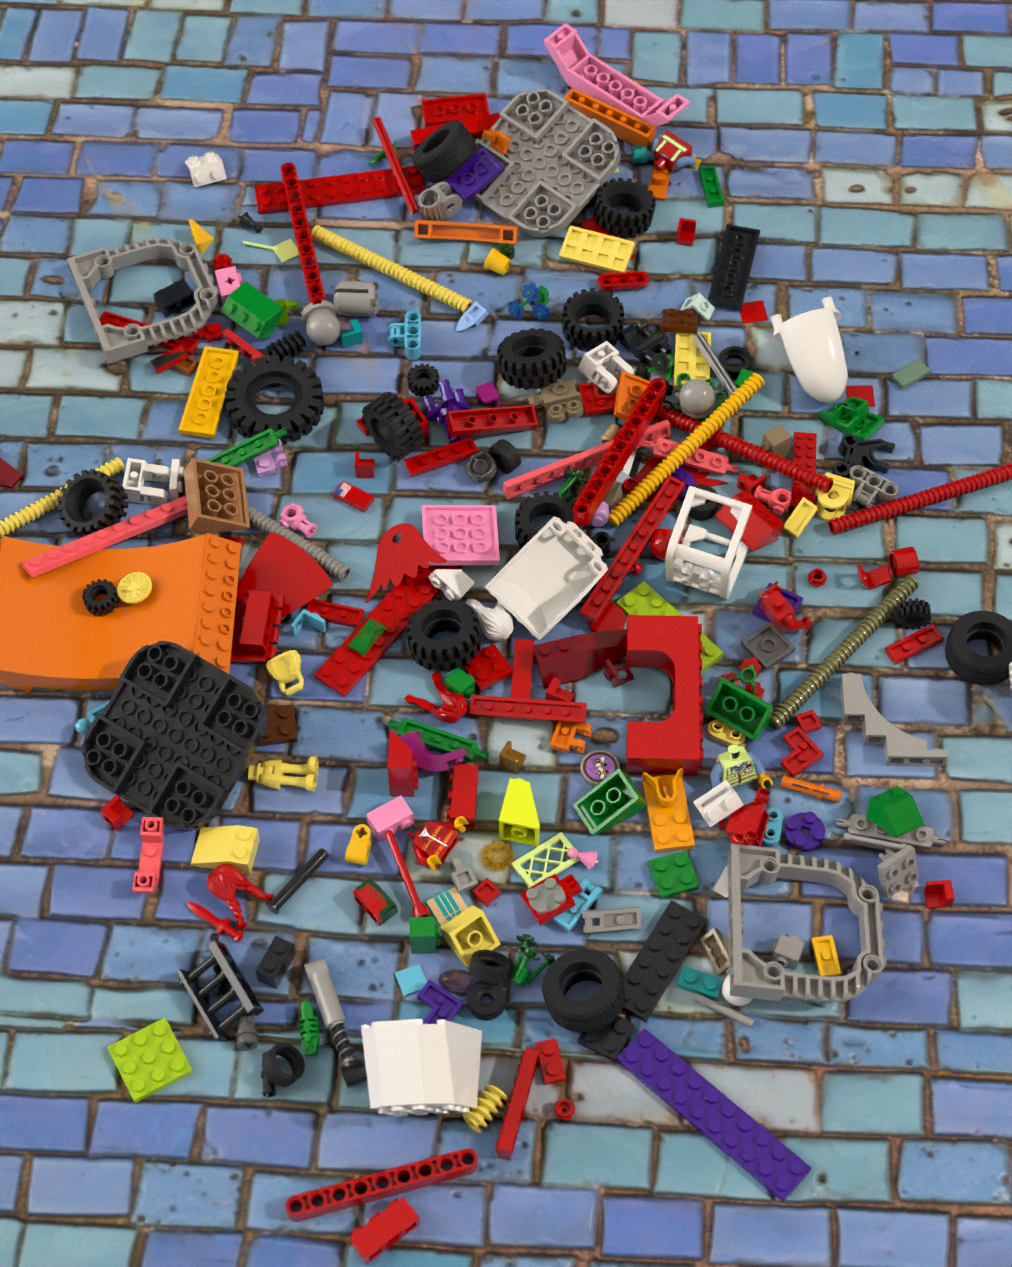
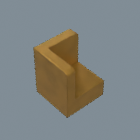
[499,740,526,774]

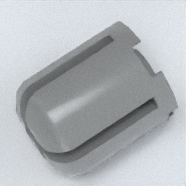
[333,281,380,317]

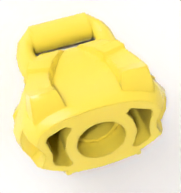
[266,650,304,696]

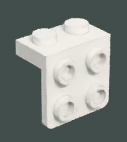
[185,152,227,187]

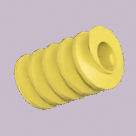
[462,1084,509,1133]

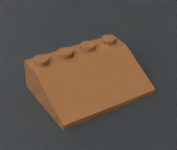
[184,458,250,533]

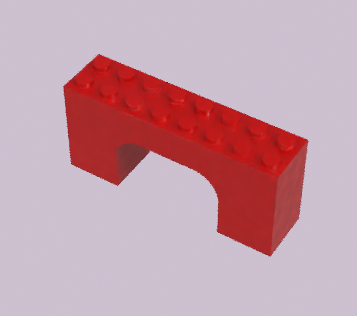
[626,615,704,776]

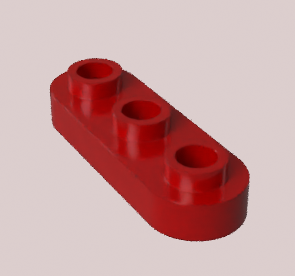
[597,271,649,291]

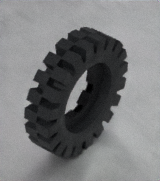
[225,355,324,445]

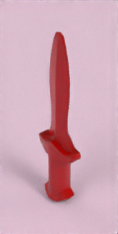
[187,902,243,942]

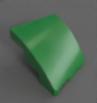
[819,396,885,441]

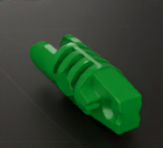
[299,1000,320,1057]

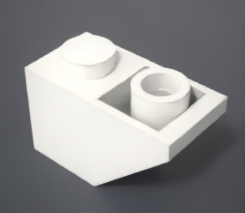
[428,569,475,601]

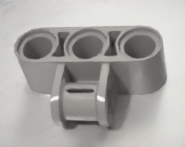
[848,465,899,508]

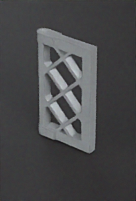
[842,832,907,853]

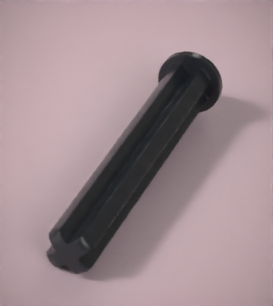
[265,848,329,914]

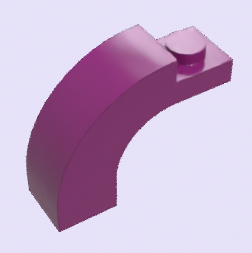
[398,730,469,772]

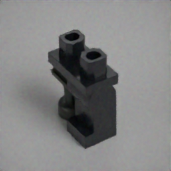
[620,320,672,365]

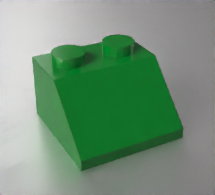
[866,786,924,838]

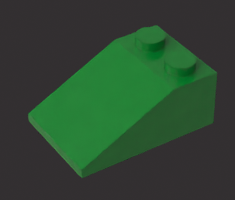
[572,768,648,836]

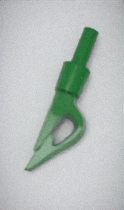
[368,142,396,166]

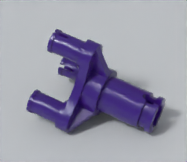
[422,380,470,444]

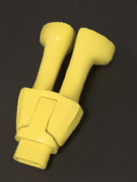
[248,756,318,792]

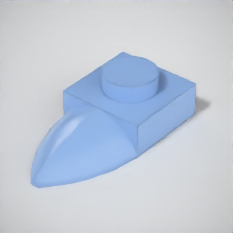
[456,302,489,332]

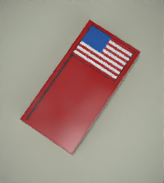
[333,481,374,512]

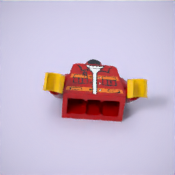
[407,816,469,871]

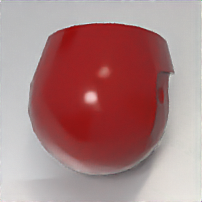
[650,528,683,561]

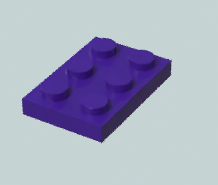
[445,147,505,202]

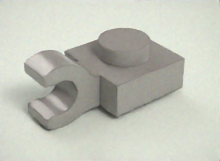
[450,856,478,893]

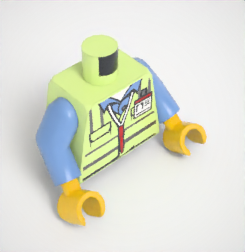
[710,744,773,789]

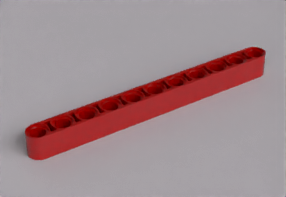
[281,162,326,305]
[573,378,666,526]

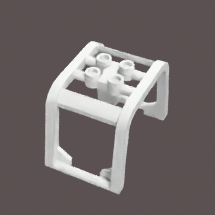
[665,486,752,600]

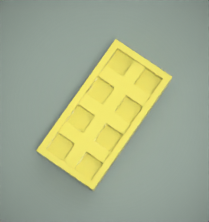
[559,226,635,273]
[673,332,711,390]

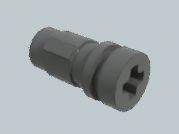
[236,1005,258,1051]

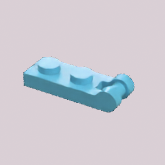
[553,878,603,933]

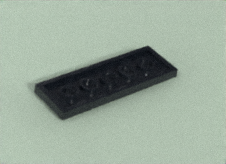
[707,224,760,311]
[622,900,708,1023]

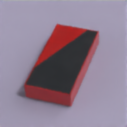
[150,344,189,374]

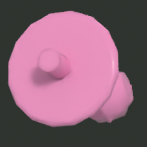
[567,847,598,870]

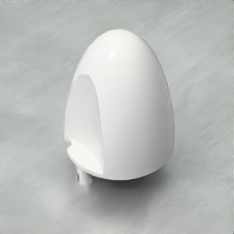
[770,296,848,403]

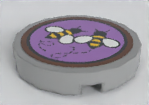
[580,750,620,787]

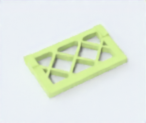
[512,832,580,888]

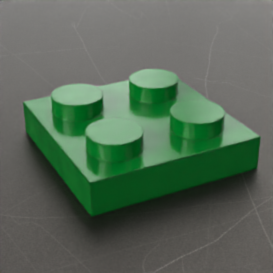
[648,850,700,900]

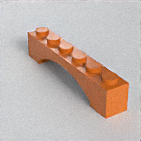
[414,219,519,244]

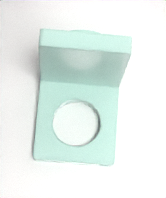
[680,293,715,321]

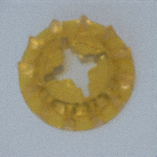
[482,840,514,871]

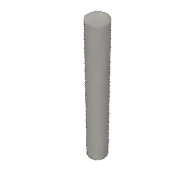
[693,993,755,1028]

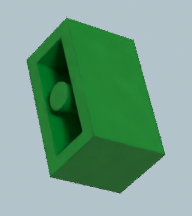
[409,917,440,954]

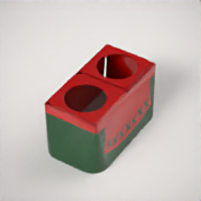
[353,878,398,926]

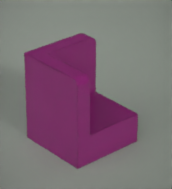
[475,381,500,407]

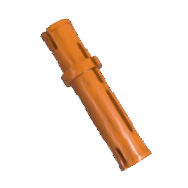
[780,775,842,803]

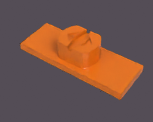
[648,160,671,201]

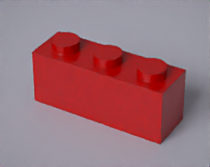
[238,591,277,652]
[447,764,479,828]
[349,1196,420,1265]

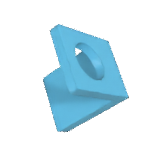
[291,609,326,636]

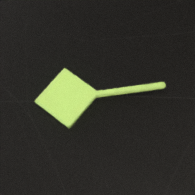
[242,238,299,263]

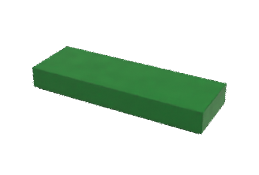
[698,165,725,208]

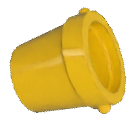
[484,248,511,275]

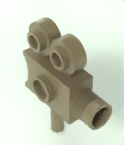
[527,379,584,423]

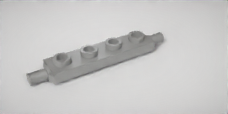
[836,814,946,849]

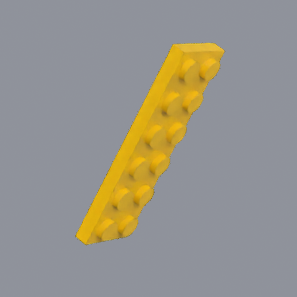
[178,346,240,439]

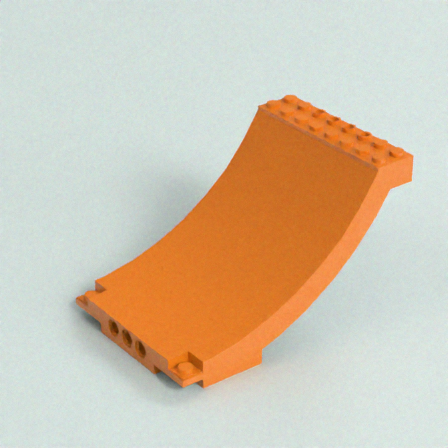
[0,533,242,692]

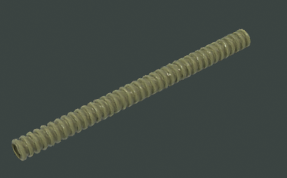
[769,575,919,730]

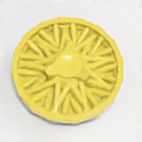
[117,572,152,604]

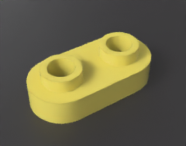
[707,719,746,747]

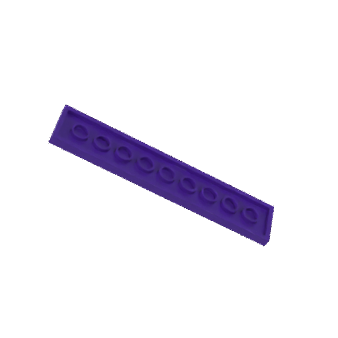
[616,1028,812,1203]

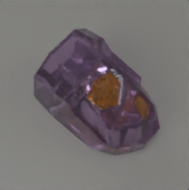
[438,969,474,996]

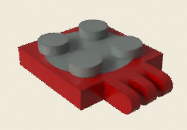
[520,874,583,926]

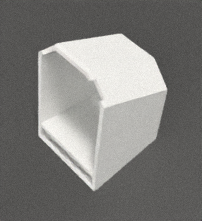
[361,1019,482,1117]

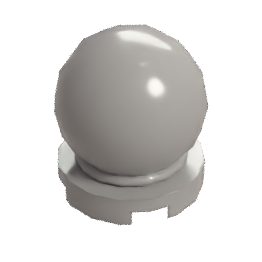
[301,300,340,346]
[679,378,716,420]

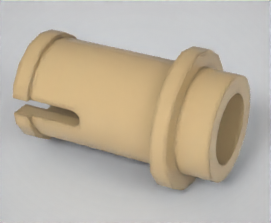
[600,424,620,444]

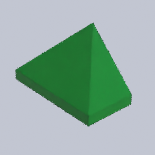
[348,618,386,656]

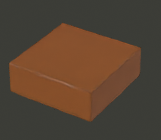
[174,357,199,377]

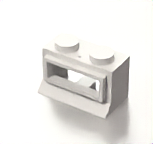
[693,780,744,827]

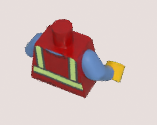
[652,130,702,171]

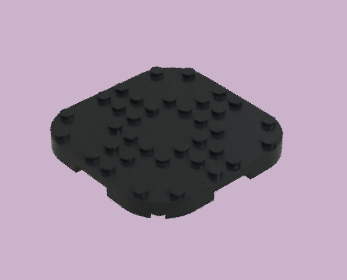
[82,641,267,830]

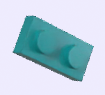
[677,966,724,1001]

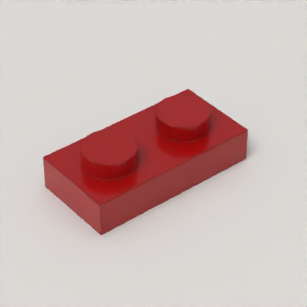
[536,1038,566,1085]

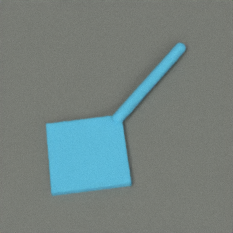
[394,964,464,1001]

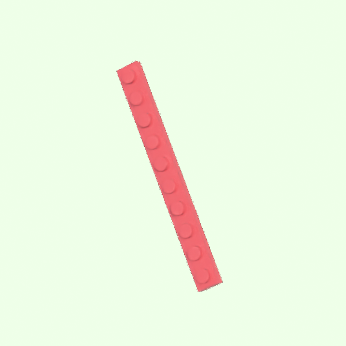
[503,420,671,500]
[22,495,188,578]

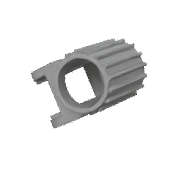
[417,182,462,221]

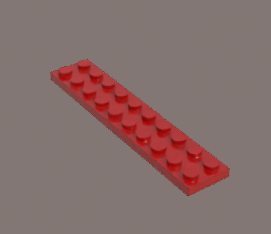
[254,166,425,215]
[314,565,462,698]

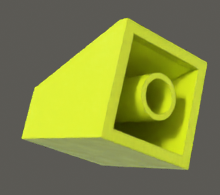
[499,778,540,847]

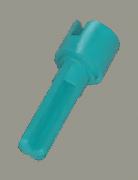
[632,146,654,163]

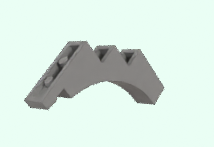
[840,672,948,766]

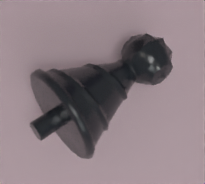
[238,212,263,233]

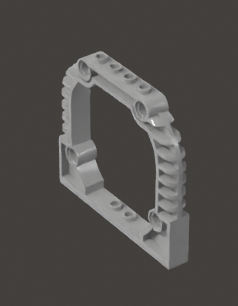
[67,237,220,364]
[727,843,886,1003]

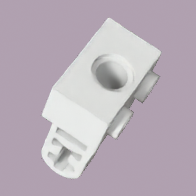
[578,341,634,393]
[122,458,171,506]

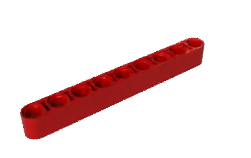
[285,1148,478,1222]

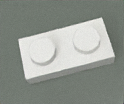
[169,459,184,500]

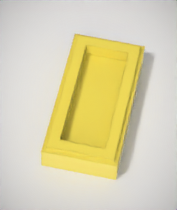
[783,497,819,539]

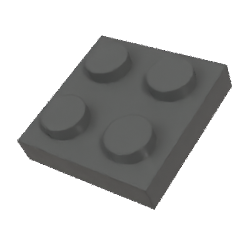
[741,622,796,671]

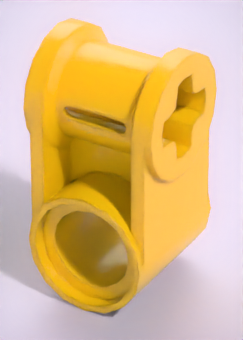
[345,824,372,866]

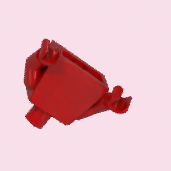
[759,581,814,634]
[718,788,770,847]

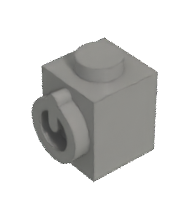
[770,934,805,969]

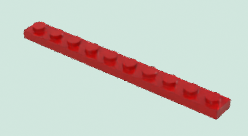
[579,475,685,623]

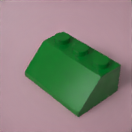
[221,282,285,339]
[705,677,774,741]

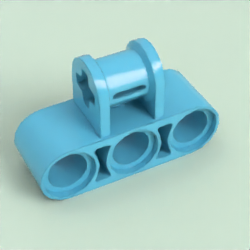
[387,310,422,360]

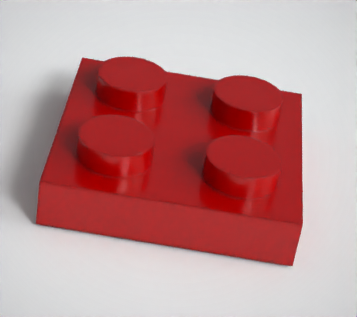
[462,643,513,692]

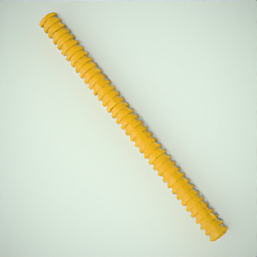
[609,373,765,527]

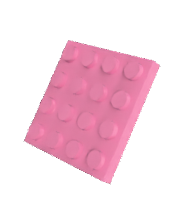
[421,505,500,565]

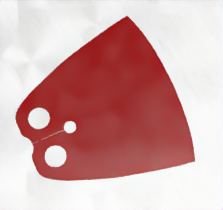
[236,532,333,617]

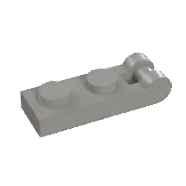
[582,906,641,933]

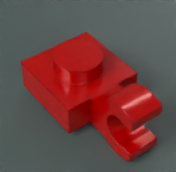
[192,322,224,343]

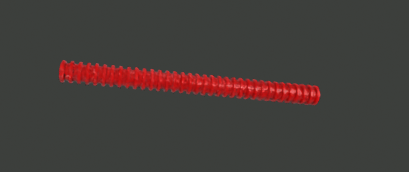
[656,405,833,493]
[829,463,1012,535]

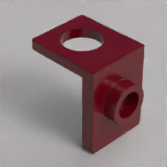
[604,659,634,688]

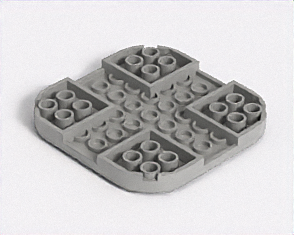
[472,89,620,237]

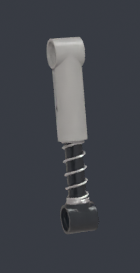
[304,958,367,1088]

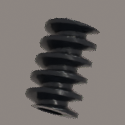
[267,330,306,361]

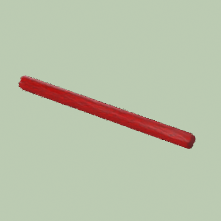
[373,117,419,215]

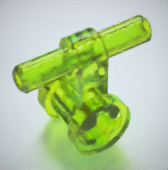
[273,298,299,325]

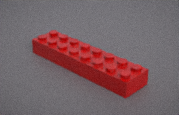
[445,405,538,437]
[791,432,817,512]
[495,1047,539,1161]

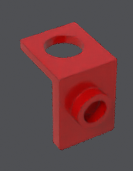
[857,564,892,590]

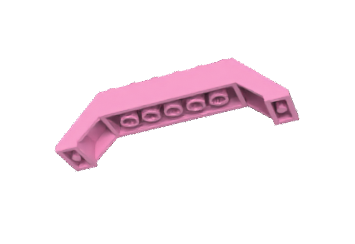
[544,23,690,127]

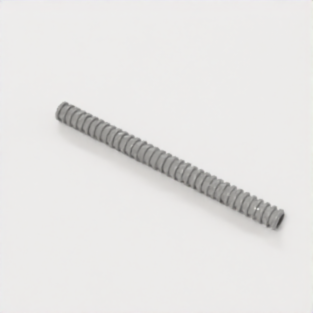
[247,504,350,581]

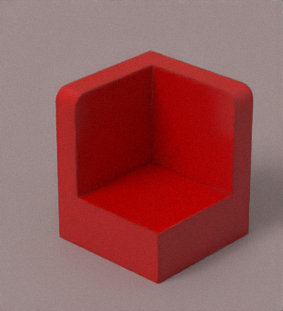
[676,218,697,247]
[355,451,375,478]
[737,472,767,495]
[545,677,574,702]
[100,795,134,831]
[923,880,955,909]

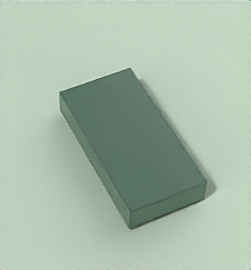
[891,359,931,390]

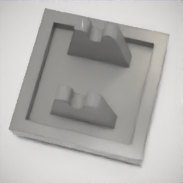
[877,845,920,898]

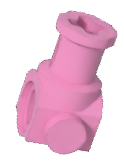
[279,503,318,538]

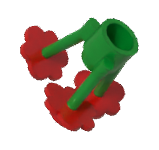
[718,657,765,699]

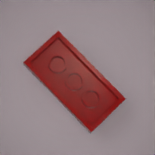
[421,93,490,127]

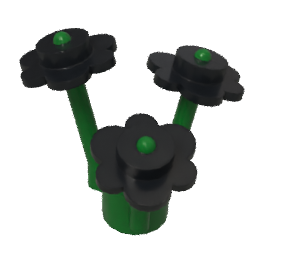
[635,352,675,396]

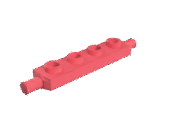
[642,437,739,476]

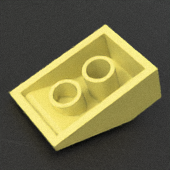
[191,825,260,875]

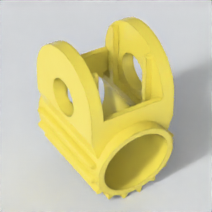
[815,472,855,522]

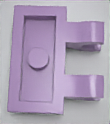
[253,439,288,478]

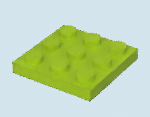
[107,1018,193,1103]

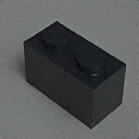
[153,279,195,318]
[256,936,296,989]

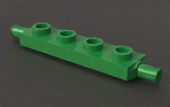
[206,427,288,467]
[387,718,489,762]

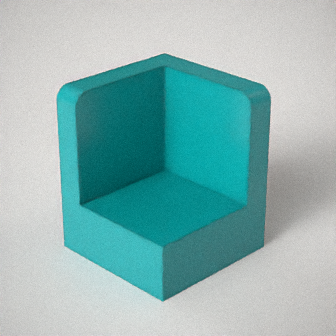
[339,319,363,348]

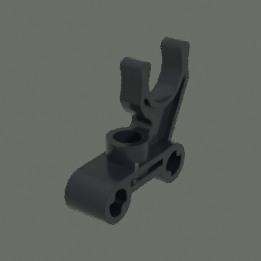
[831,434,895,478]

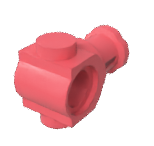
[754,485,792,516]

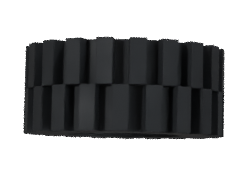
[593,178,656,238]
[562,288,624,352]
[362,391,424,460]
[57,469,129,536]
[515,491,580,549]

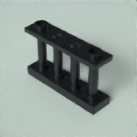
[176,940,264,1042]

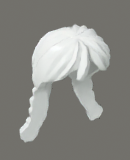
[465,598,514,641]

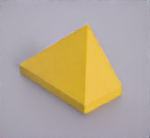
[189,219,214,255]

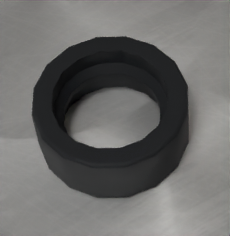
[719,346,752,380]
[469,950,511,984]
[262,1043,305,1087]

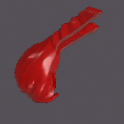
[404,672,468,724]
[207,864,274,931]

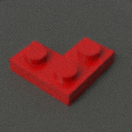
[578,382,617,416]
[780,726,824,778]

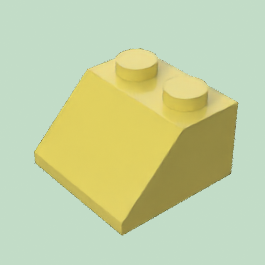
[439,905,500,968]

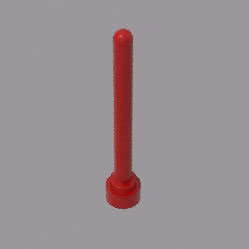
[385,830,430,917]

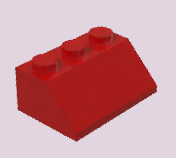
[715,490,785,552]
[387,732,419,797]

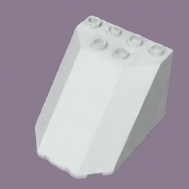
[485,517,608,641]

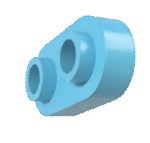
[762,808,783,847]

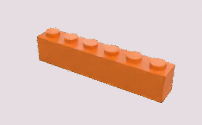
[564,88,656,149]

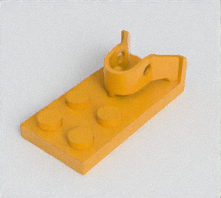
[642,768,695,853]

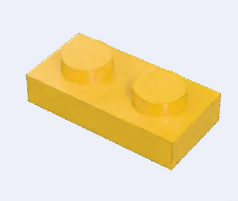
[811,935,841,977]

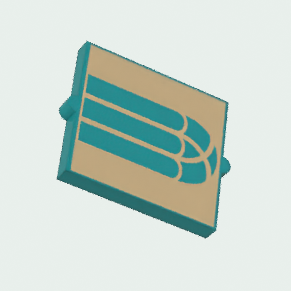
[425,886,468,927]

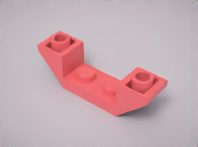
[132,817,164,893]

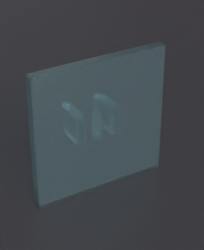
[694,832,733,881]

